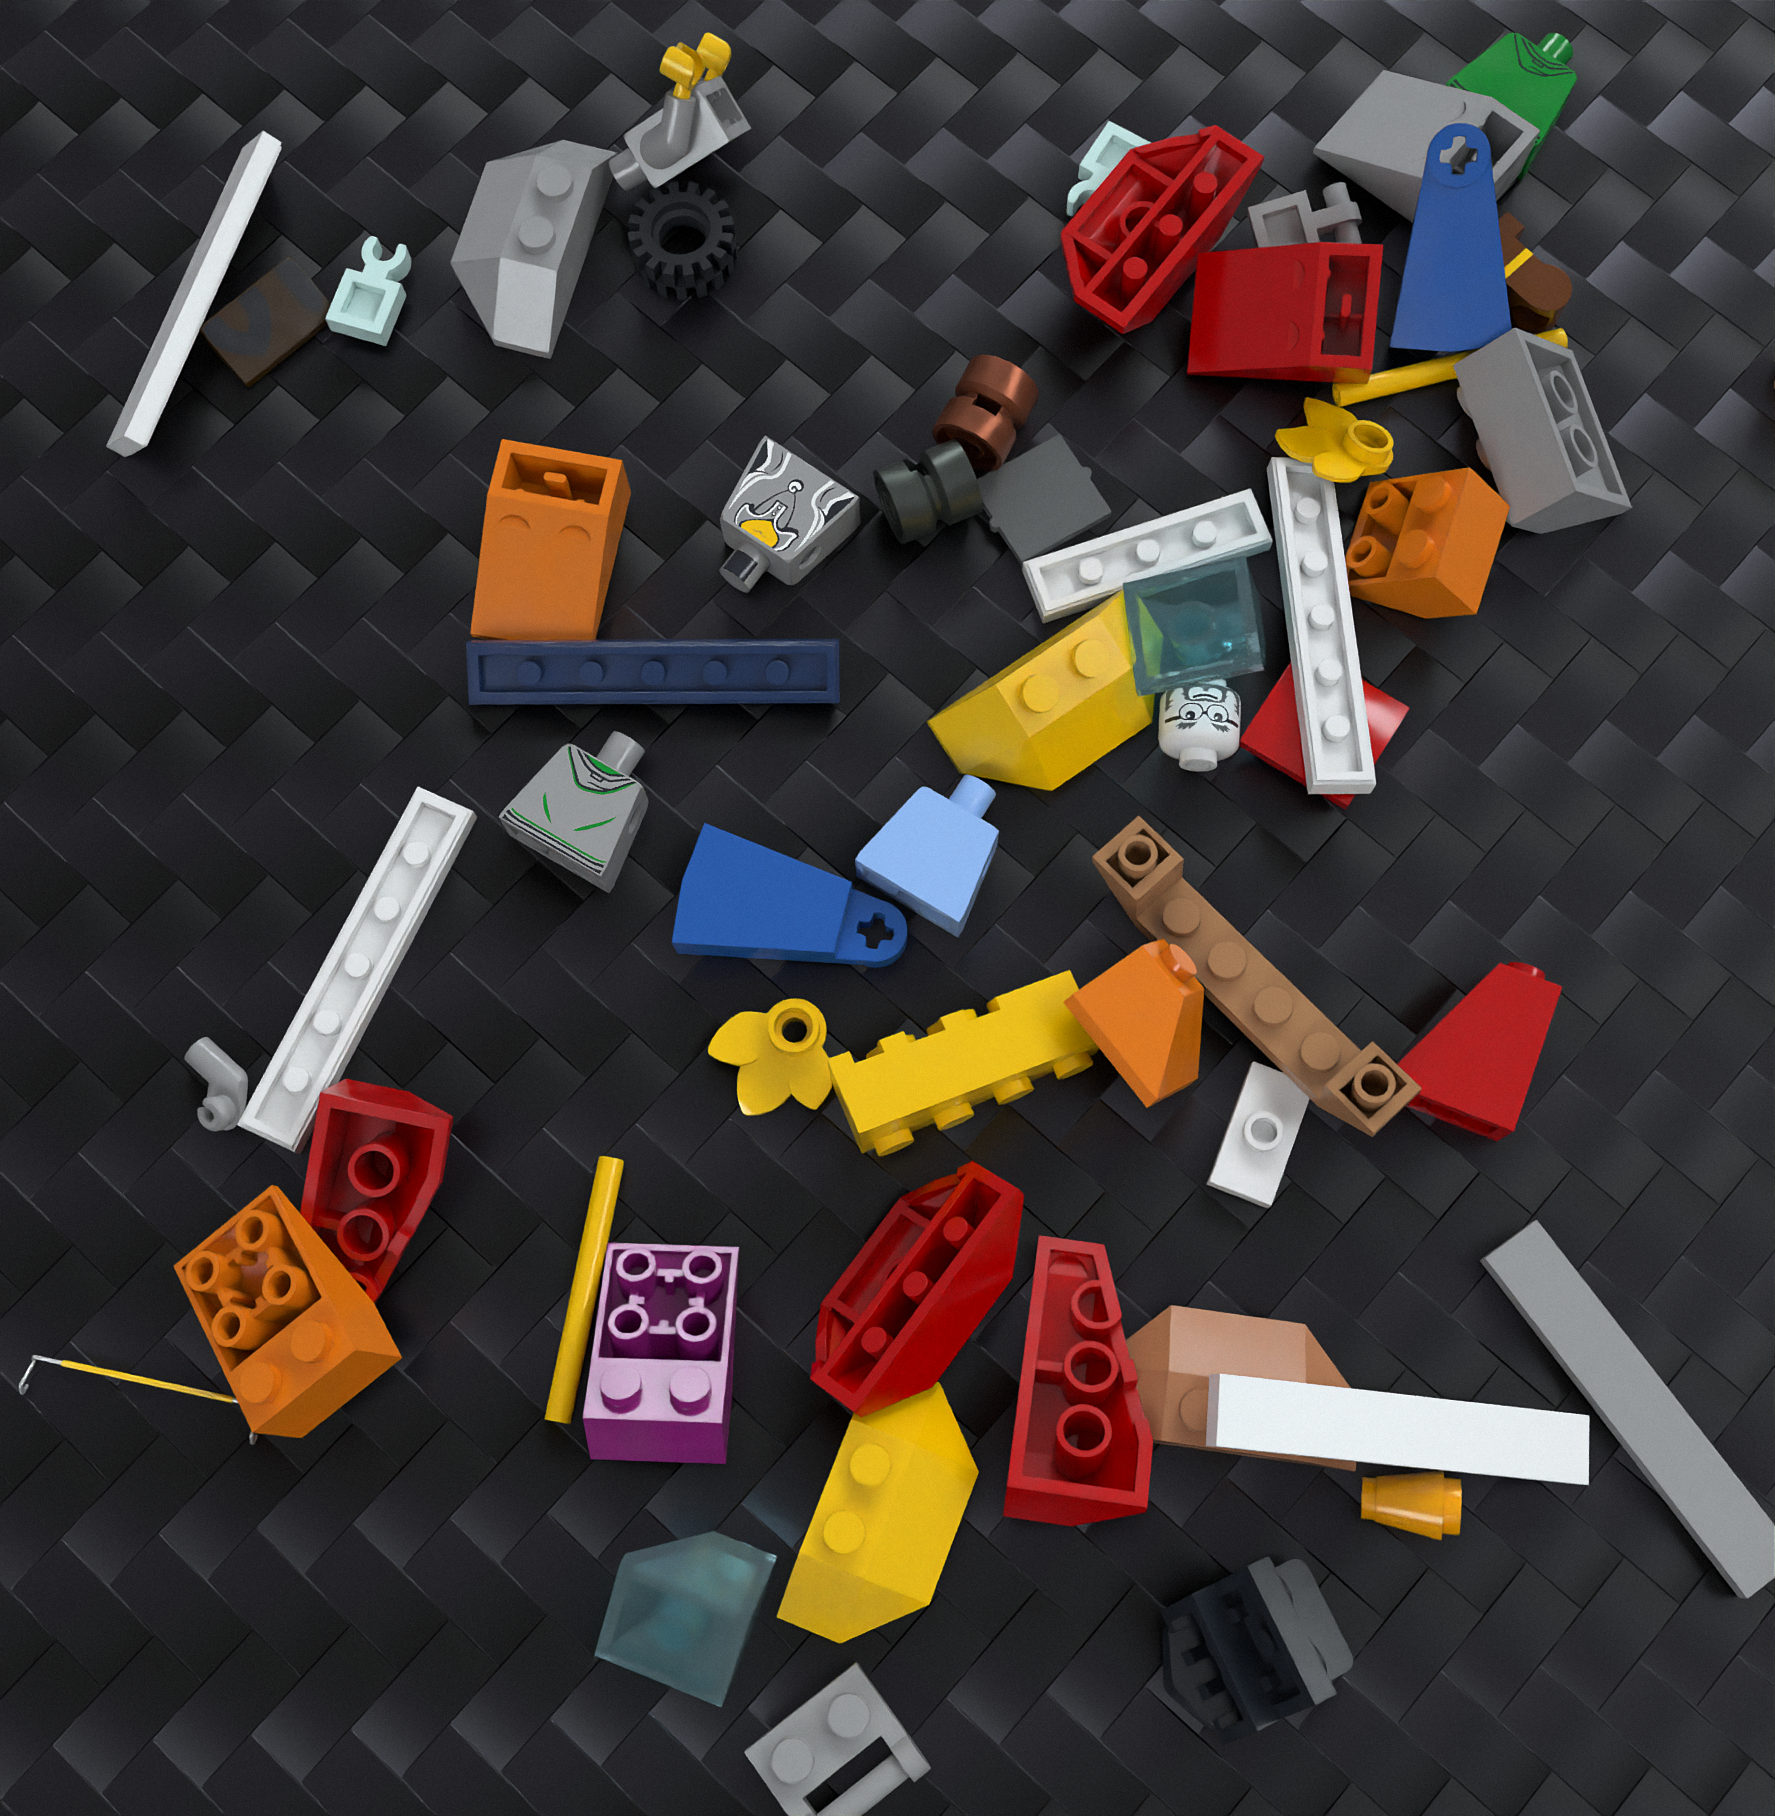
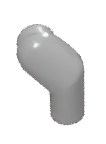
[184,1037,248,1132]

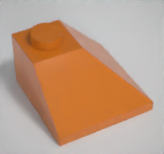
[1063,938,1204,1108]

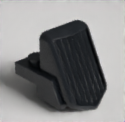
[1160,1556,1353,1745]

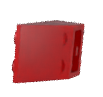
[1187,242,1383,384]

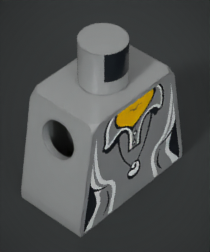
[719,436,861,593]

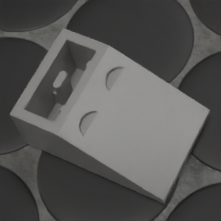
[1313,70,1540,223]

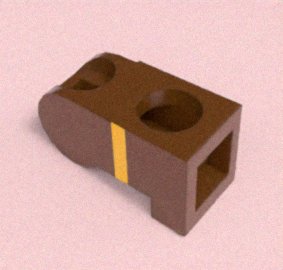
[1499,212,1572,335]

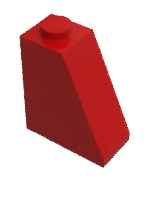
[1397,962,1563,1141]

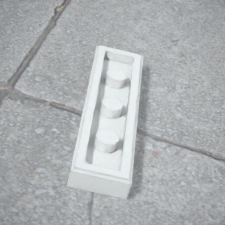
[1022,488,1273,624]

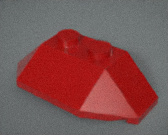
[1060,125,1265,334]
[810,1161,1025,1417]

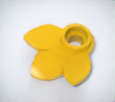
[1275,397,1394,483]
[708,998,832,1116]

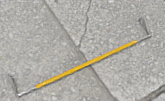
[19,1355,258,1445]

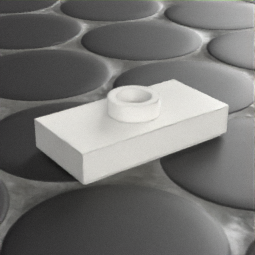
[1206,1061,1310,1208]

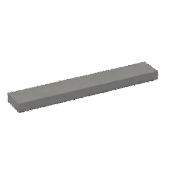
[1479,1220,1775,1599]

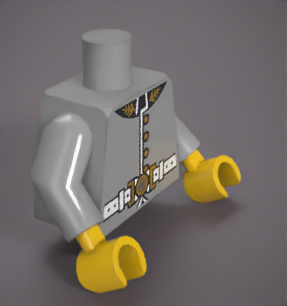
[609,32,751,191]

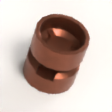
[932,354,1039,472]

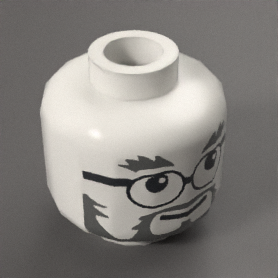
[1158,674,1241,771]

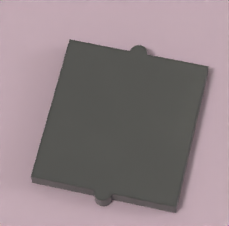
[977,434,1112,566]

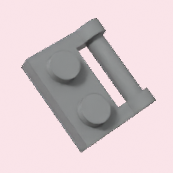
[744,1661,931,1816]

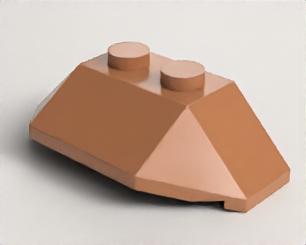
[1126,1305,1356,1471]

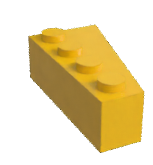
[827,970,1099,1156]

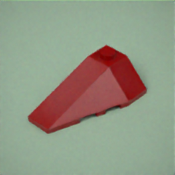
[1003,1235,1153,1526]

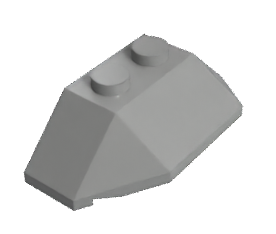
[450,140,618,359]

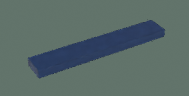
[466,639,840,705]

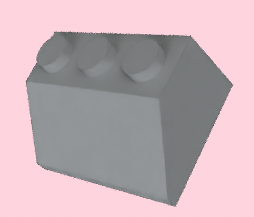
[1453,328,1632,534]

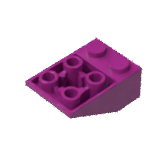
[583,1243,739,1464]

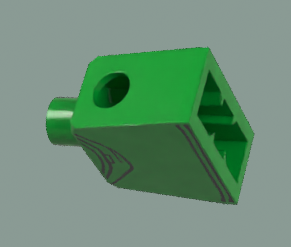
[1445,33,1578,180]

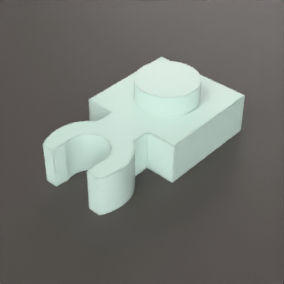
[1067,121,1151,217]
[325,236,411,346]

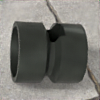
[873,439,983,544]

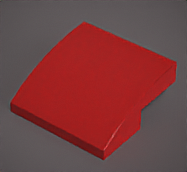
[1239,662,1410,810]

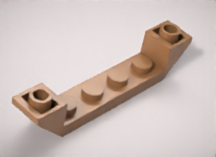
[1092,816,1422,1137]

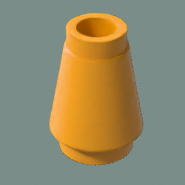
[1361,1470,1462,1541]

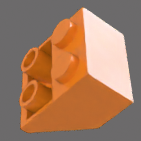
[1345,467,1510,619]

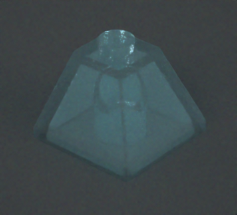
[1123,556,1266,697]
[595,1531,777,1707]

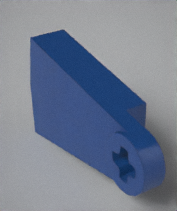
[1389,123,1512,352]
[672,823,908,968]

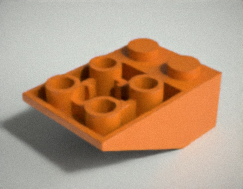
[470,439,631,640]
[174,1185,402,1438]

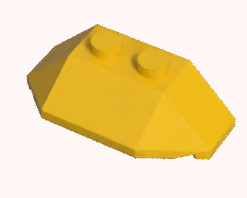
[926,586,1161,791]
[777,1382,979,1644]

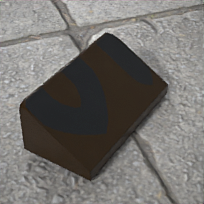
[200,257,331,388]

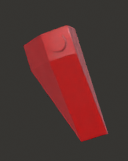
[300,1079,454,1304]

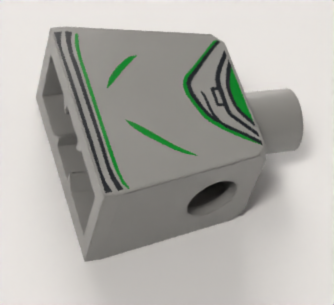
[499,731,649,893]

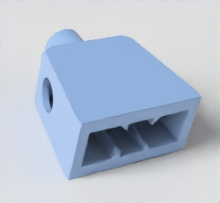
[855,774,999,938]

